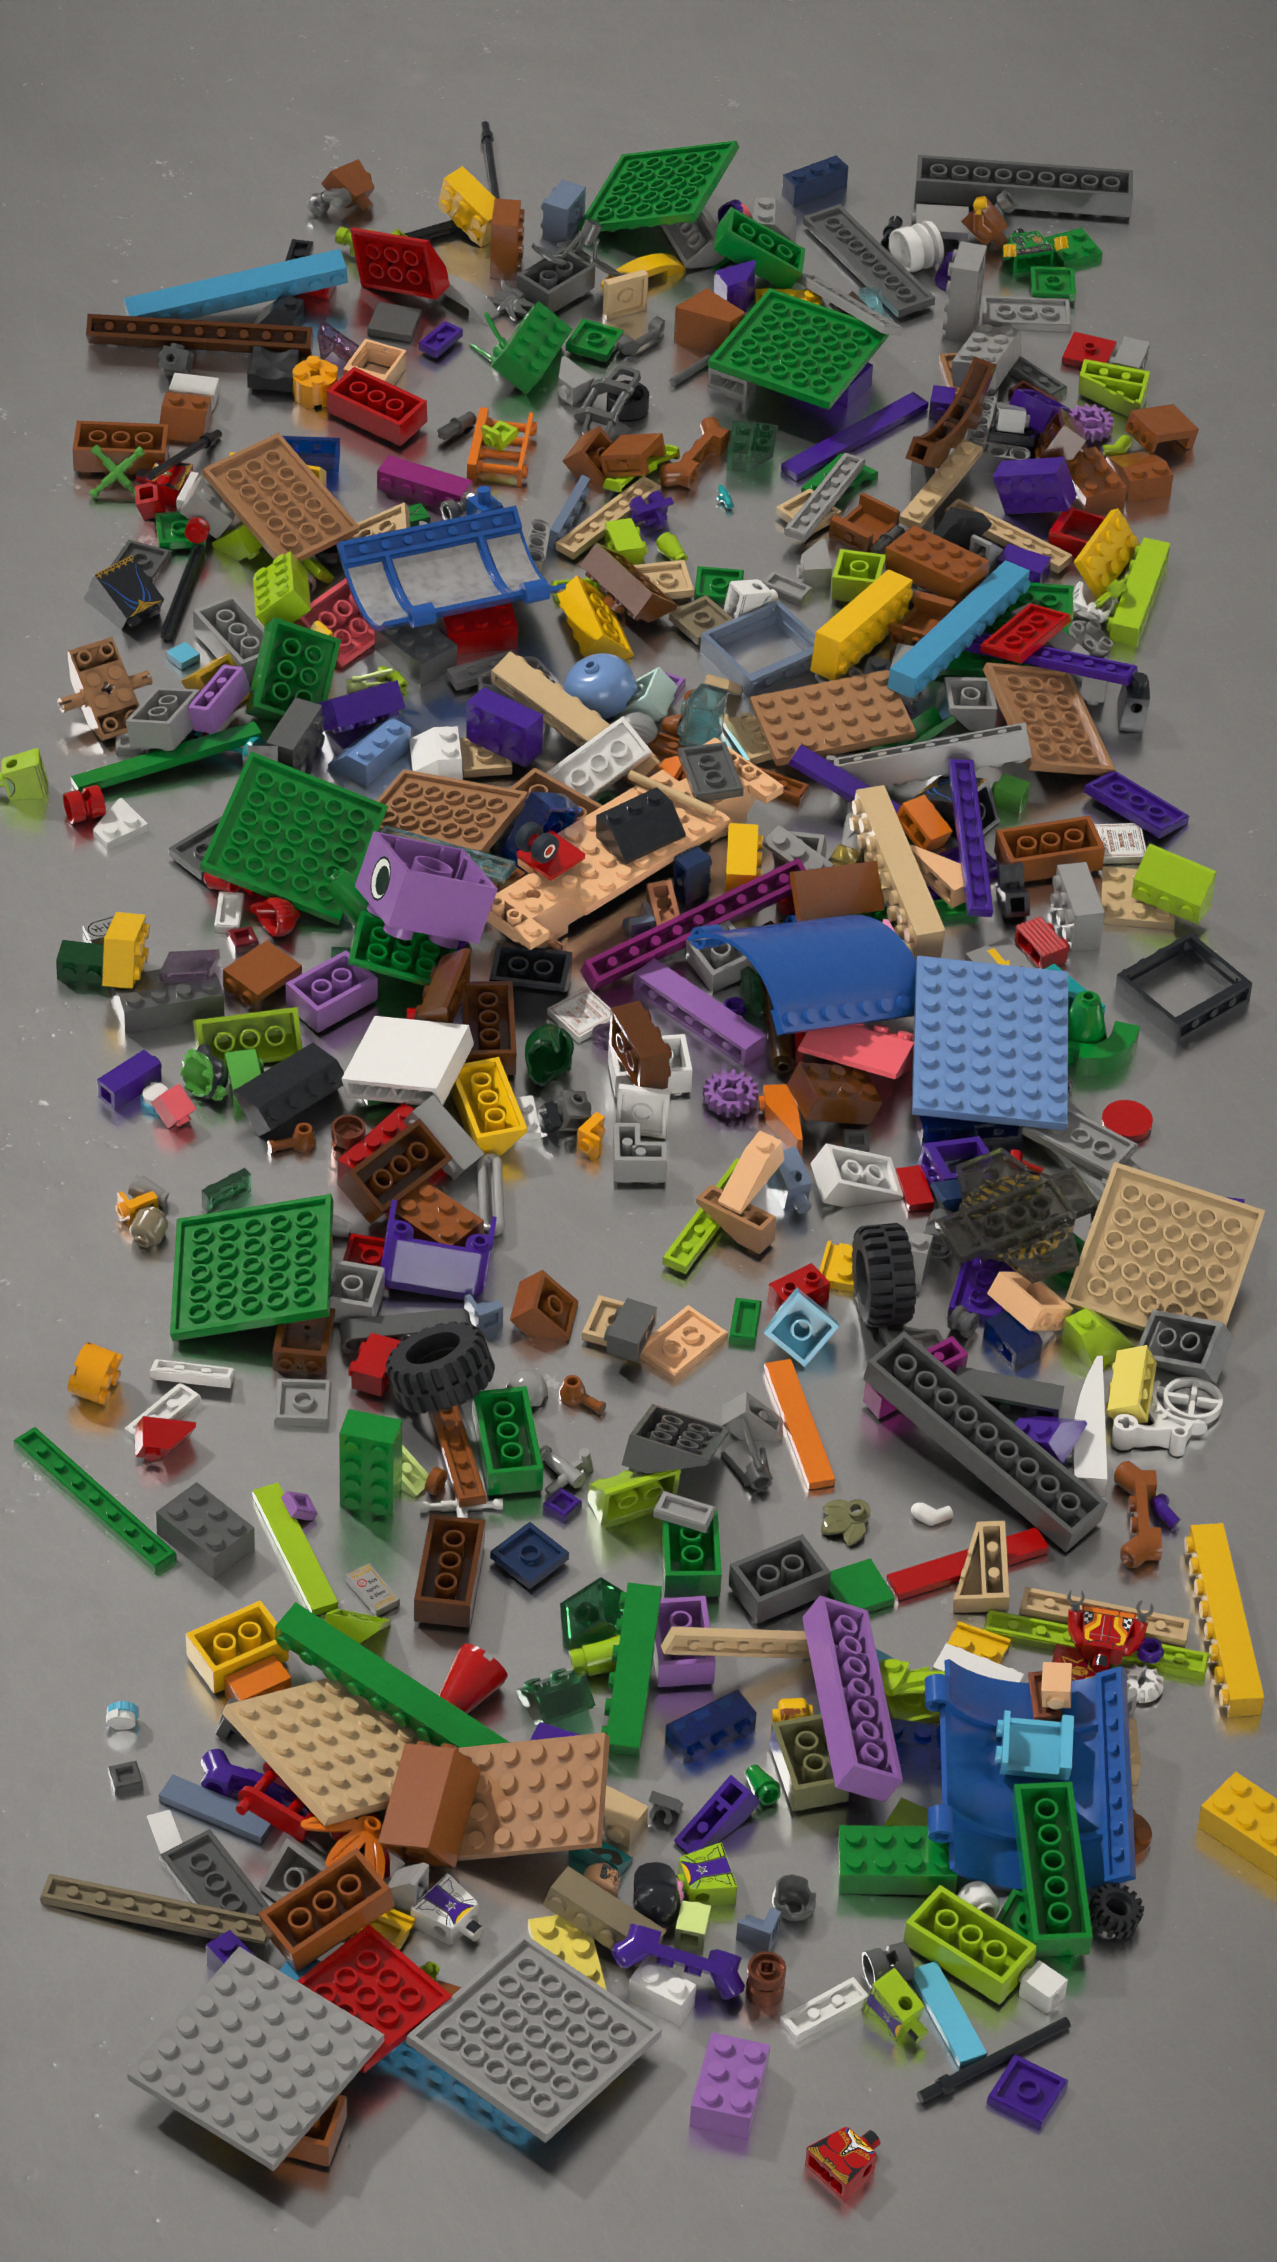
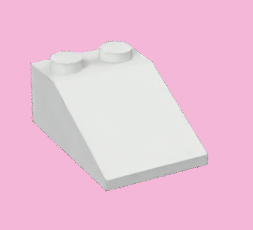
[810,1143,903,1207]

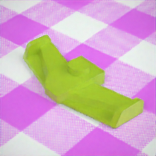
[603,444,680,493]
[879,1659,945,1696]

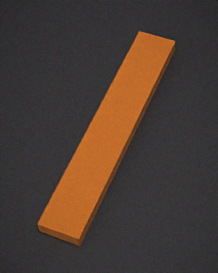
[764,1359,835,1490]

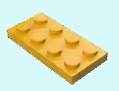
[1073,508,1141,600]

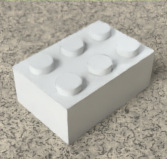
[608,1034,692,1098]

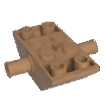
[58,637,153,741]

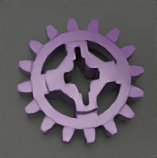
[1069,404,1114,443]
[703,1069,759,1117]

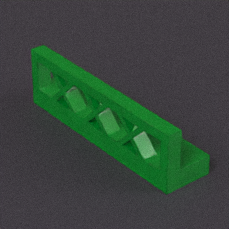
[864,705,956,753]

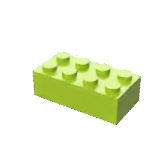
[253,551,311,627]
[903,1885,1037,2005]

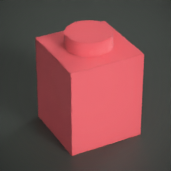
[151,1083,196,1129]

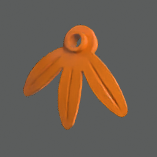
[301,1815,385,1879]

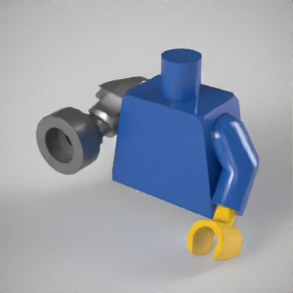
[440,486,504,520]

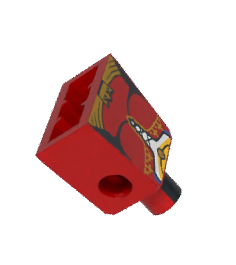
[136,461,193,508]
[805,2127,881,2202]

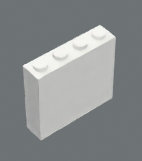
[342,1016,474,1106]

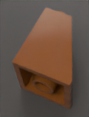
[674,288,745,353]

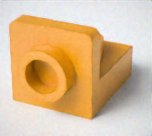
[577,1112,605,1158]
[116,1191,158,1226]

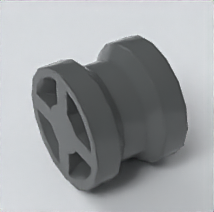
[947,1305,980,1338]

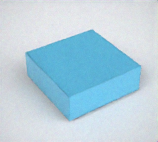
[166,642,200,670]

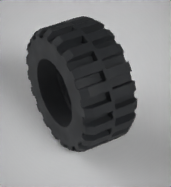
[852,1223,916,1327]
[386,1321,495,1414]

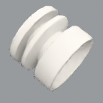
[889,221,944,273]

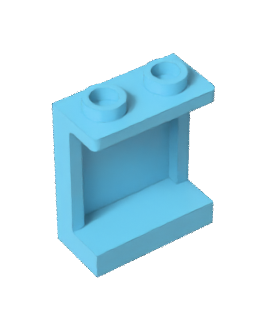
[995,1710,1074,1781]

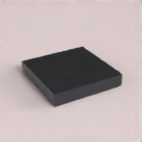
[988,426,1037,447]

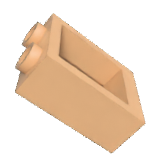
[343,339,406,385]
[987,1272,1073,1331]

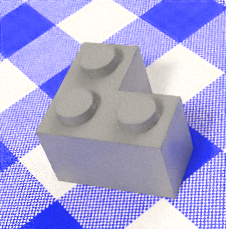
[613,1123,667,1182]

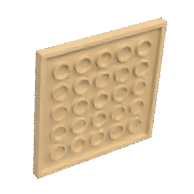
[1065,1162,1266,1331]
[222,1678,422,1826]

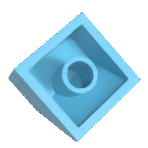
[764,1287,840,1367]

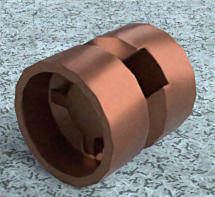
[331,1115,365,1161]
[746,1951,786,2008]

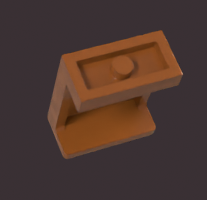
[1125,404,1199,454]
[600,433,666,477]
[829,493,900,553]
[888,590,957,646]
[223,940,302,1012]

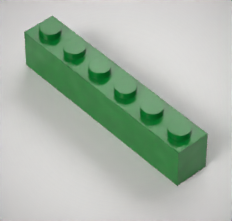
[601,1582,662,1757]

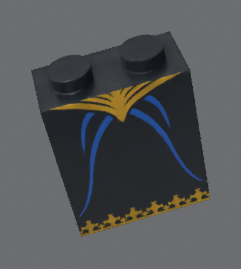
[84,555,164,630]
[914,775,1000,840]

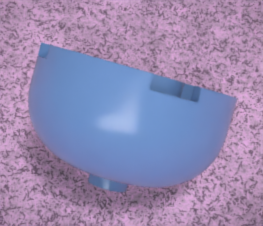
[564,653,638,720]

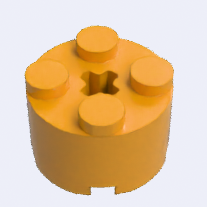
[293,356,338,408]
[67,1342,123,1406]

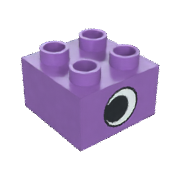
[355,831,498,949]

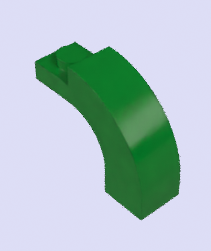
[1068,1021,1140,1076]

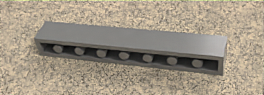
[834,722,1032,787]

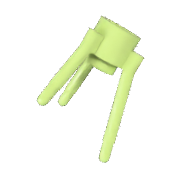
[346,668,394,694]

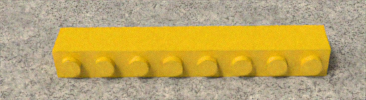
[1184,1523,1264,1717]

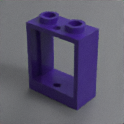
[918,1136,1000,1187]

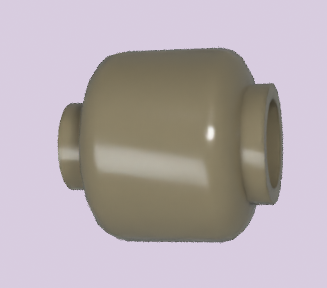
[130,1206,168,1248]

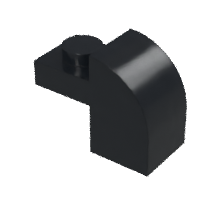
[995,862,1030,918]

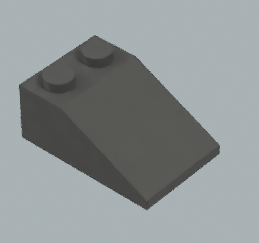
[1138,1310,1234,1384]

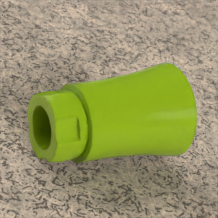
[569,1635,620,1677]

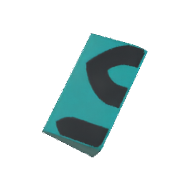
[568,1841,633,1876]

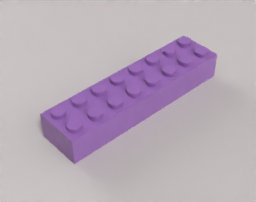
[802,1596,903,1802]

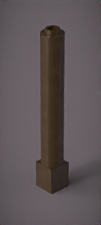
[760,921,796,1073]

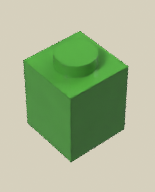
[991,773,1030,814]

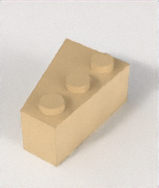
[953,1521,1009,1613]

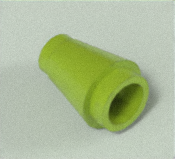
[656,532,688,562]

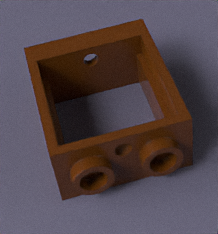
[273,1308,335,1375]

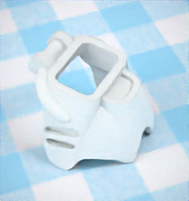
[1073,581,1115,623]

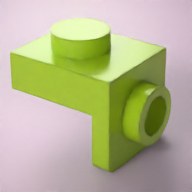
[481,420,519,452]

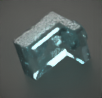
[857,287,882,315]

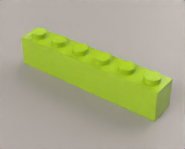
[1107,537,1171,647]

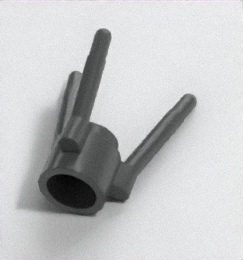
[721,1419,773,1490]

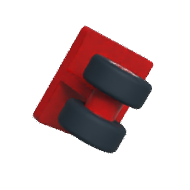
[515,822,585,881]

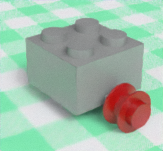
[179,474,235,544]

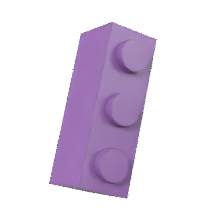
[187,665,251,734]

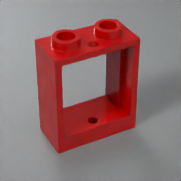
[1048,507,1106,558]

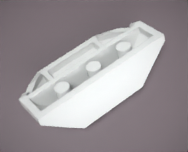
[409,726,463,780]

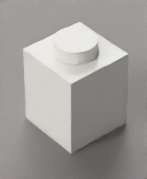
[1019,1960,1068,2015]

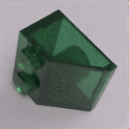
[560,1577,624,1650]

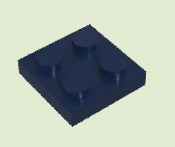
[490,1522,569,1589]

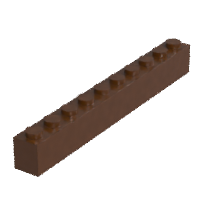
[86,314,314,357]

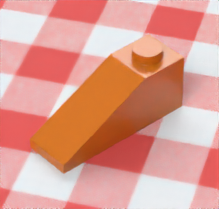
[758,1084,803,1156]

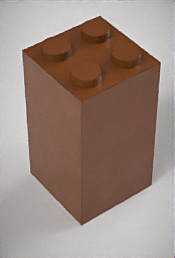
[378,1741,481,1868]

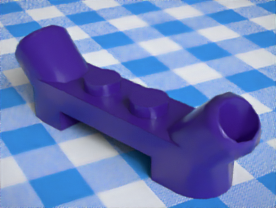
[201,1749,310,1818]
[612,1924,745,2000]

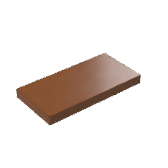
[789,861,884,921]

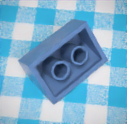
[328,717,411,787]

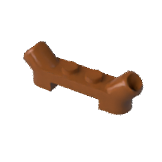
[660,417,732,489]
[1114,1461,1162,1569]

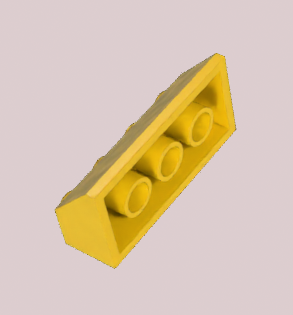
[557,575,634,660]
[450,1057,527,1156]

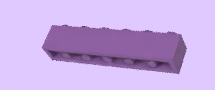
[633,958,766,1067]

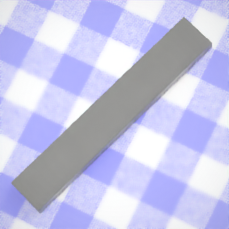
[784,453,866,542]

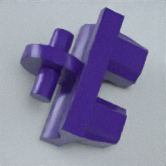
[629,490,674,530]

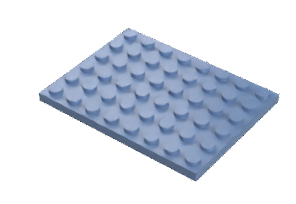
[912,955,1068,1131]

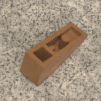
[696,1184,776,1254]

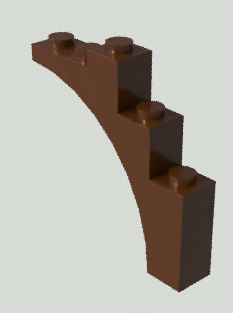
[905,356,997,469]

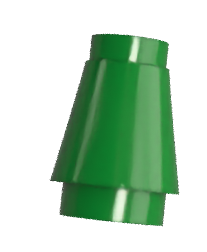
[745,1764,781,1806]

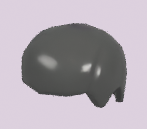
[772,1874,816,1922]

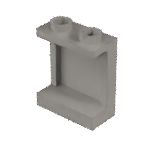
[911,204,969,248]

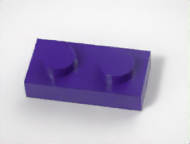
[419,321,463,358]

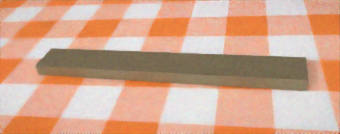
[40,1874,270,1950]

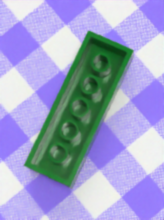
[1011,1782,1093,1957]

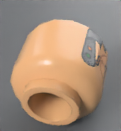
[583,1863,621,1898]

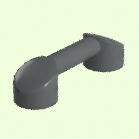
[616,316,665,355]

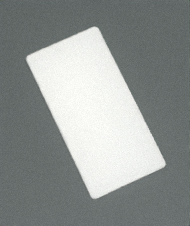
[147,1810,182,1854]

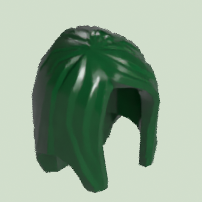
[525,1024,574,1086]

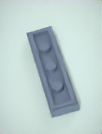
[159,1774,273,1844]

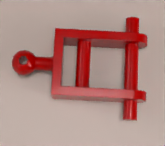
[236,1762,349,1843]

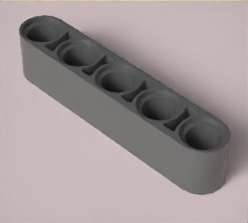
[339,1308,471,1355]

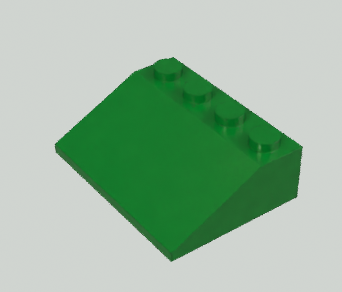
[245,617,341,723]
[348,910,456,986]

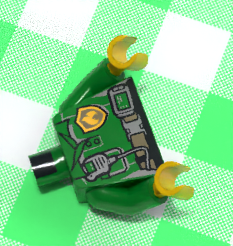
[1000,228,1069,274]

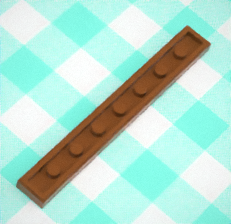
[647,732,810,805]

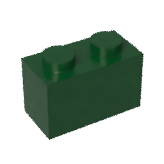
[56,940,104,984]

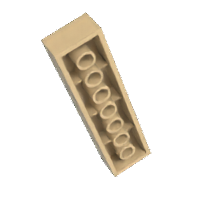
[849,785,946,960]

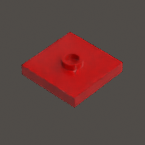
[1061,331,1117,368]

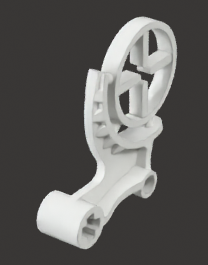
[1111,1377,1223,1457]

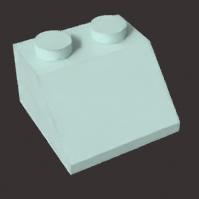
[613,667,678,722]

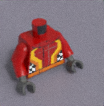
[1067,1590,1154,1673]

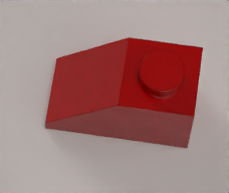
[135,1416,196,1462]

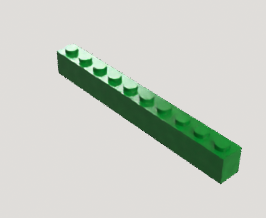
[275,1602,510,1748]

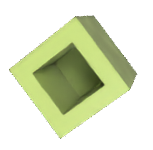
[674,1900,711,1951]

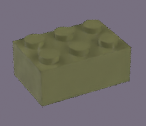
[770,1714,849,1811]

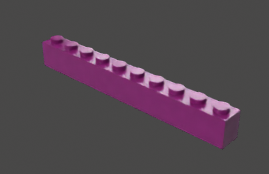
[580,858,806,992]

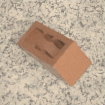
[646,880,680,926]

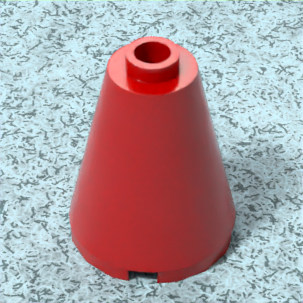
[439,1643,508,1714]

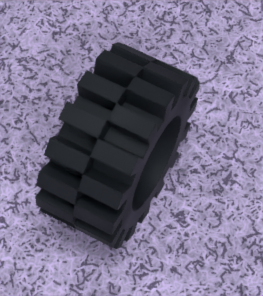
[1089,1883,1144,1939]

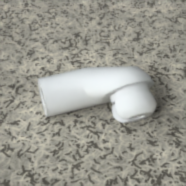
[911,1502,954,1526]

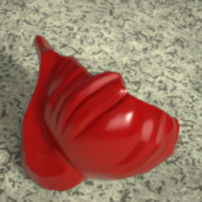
[250,897,300,937]

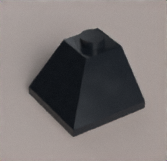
[253,295,305,326]

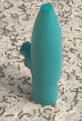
[717,484,734,510]

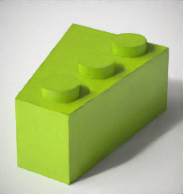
[1078,359,1150,417]

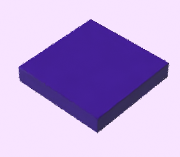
[987,2054,1068,2130]

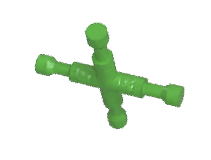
[89,445,145,499]

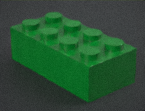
[714,207,805,289]
[491,301,573,394]
[472,1386,544,1496]
[339,1409,402,1517]
[838,1825,957,1895]

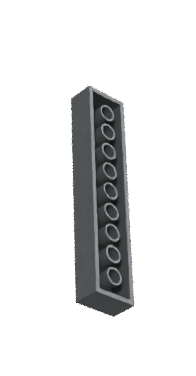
[915,155,1133,217]
[863,1331,1108,1552]

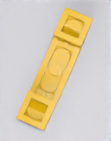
[600,253,686,289]

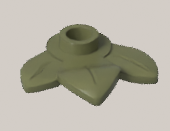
[821,1499,871,1547]

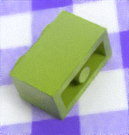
[604,518,647,565]

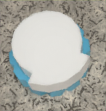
[140,1082,168,1114]
[106,1701,139,1730]

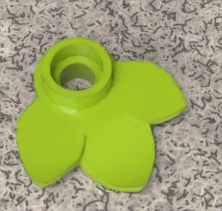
[1095,578,1128,610]

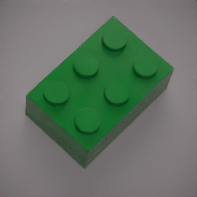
[661,1511,722,1597]

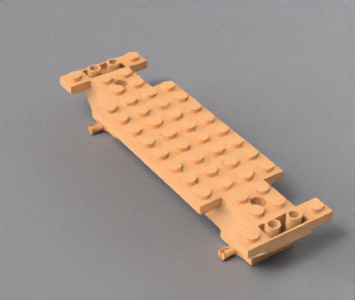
[487,738,784,951]

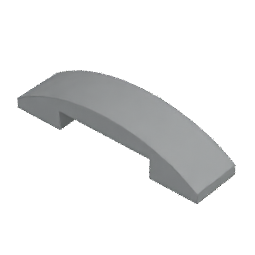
[444,274,500,326]

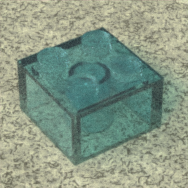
[677,683,728,747]

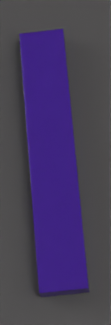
[789,745,909,838]

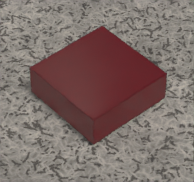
[227,926,259,954]

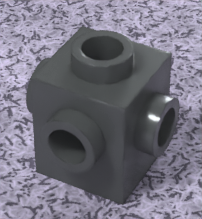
[157,343,195,377]
[554,1089,592,1131]

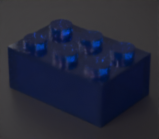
[499,791,582,871]

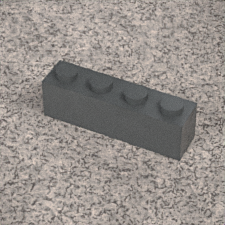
[956,1366,1065,1420]

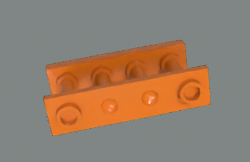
[467,407,537,488]

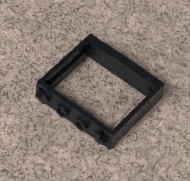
[1115,933,1252,1043]

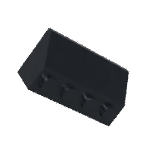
[232,1042,344,1136]

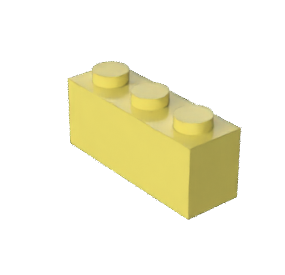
[1106,1345,1157,1424]

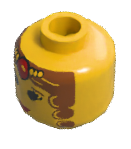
[772,1698,813,1723]

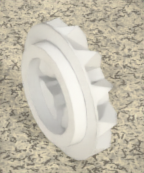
[1124,1663,1164,1703]

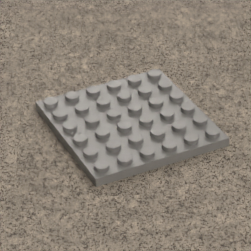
[406,1933,662,2143]
[127,1947,385,2171]

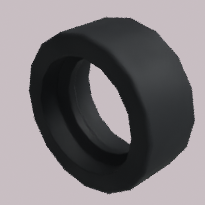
[606,380,649,420]

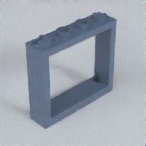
[700,600,815,699]

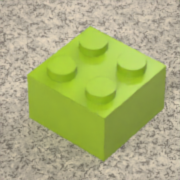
[831,549,886,602]

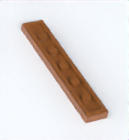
[430,1405,486,1508]

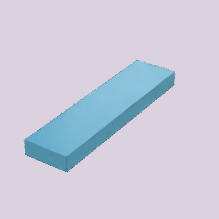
[911,1961,987,2068]

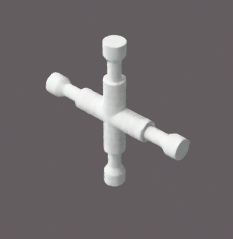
[420,1495,503,1518]

